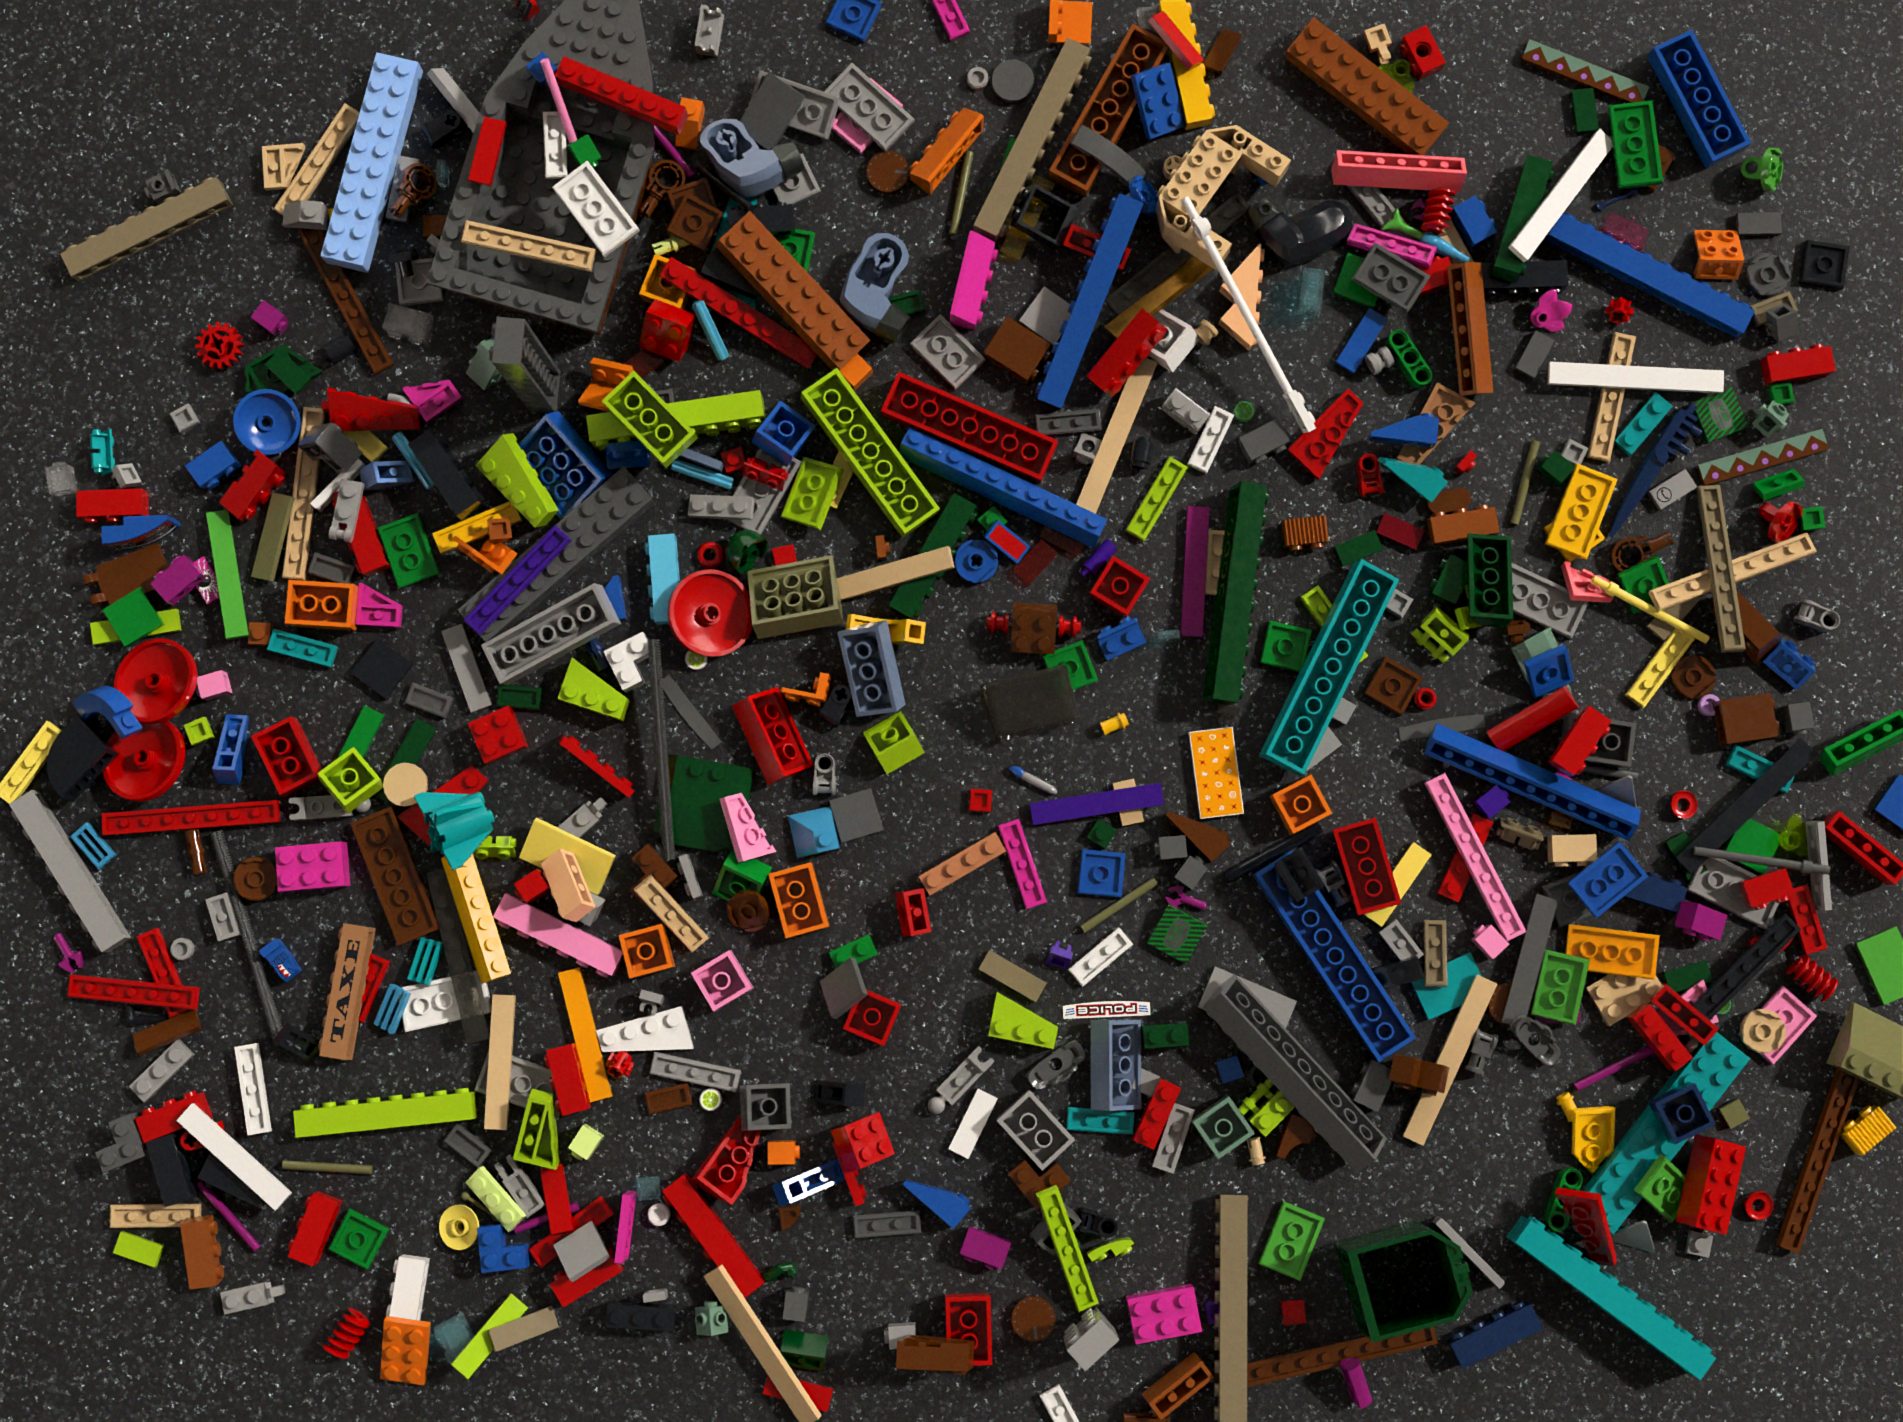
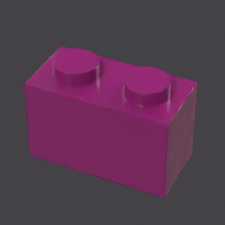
[150,554,206,606]
[1675,900,1728,942]
[960,1226,1011,1271]

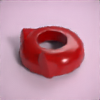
[696,542,724,569]
[1670,790,1698,819]
[1742,1190,1773,1220]

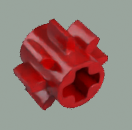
[1605,297,1634,325]
[605,1051,634,1079]

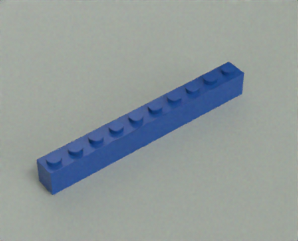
[1035,193,1143,409]
[1544,213,1755,338]
[899,427,1108,548]
[1424,723,1641,841]

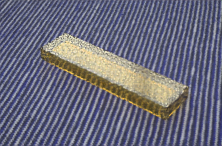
[1000,174,1055,261]

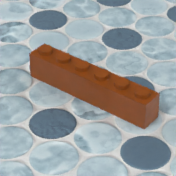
[1447,262,1493,396]

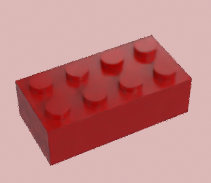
[1333,817,1402,916]
[1675,1134,1746,1235]

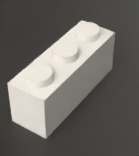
[386,1254,430,1321]

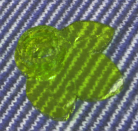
[1379,59,1414,93]
[1779,813,1808,856]

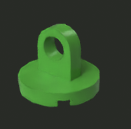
[1741,147,1783,191]

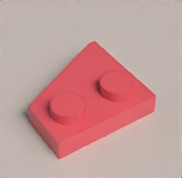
[1561,561,1614,603]

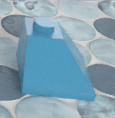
[788,806,840,859]

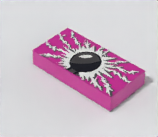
[194,556,220,605]

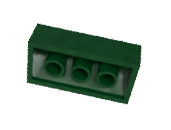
[1467,533,1513,628]

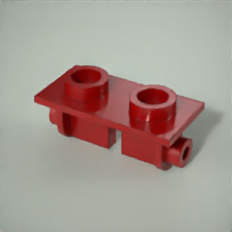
[743,457,789,491]

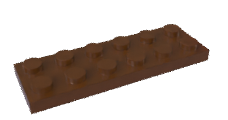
[350,806,441,946]

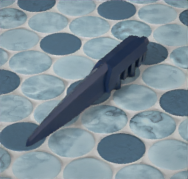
[1607,403,1702,542]

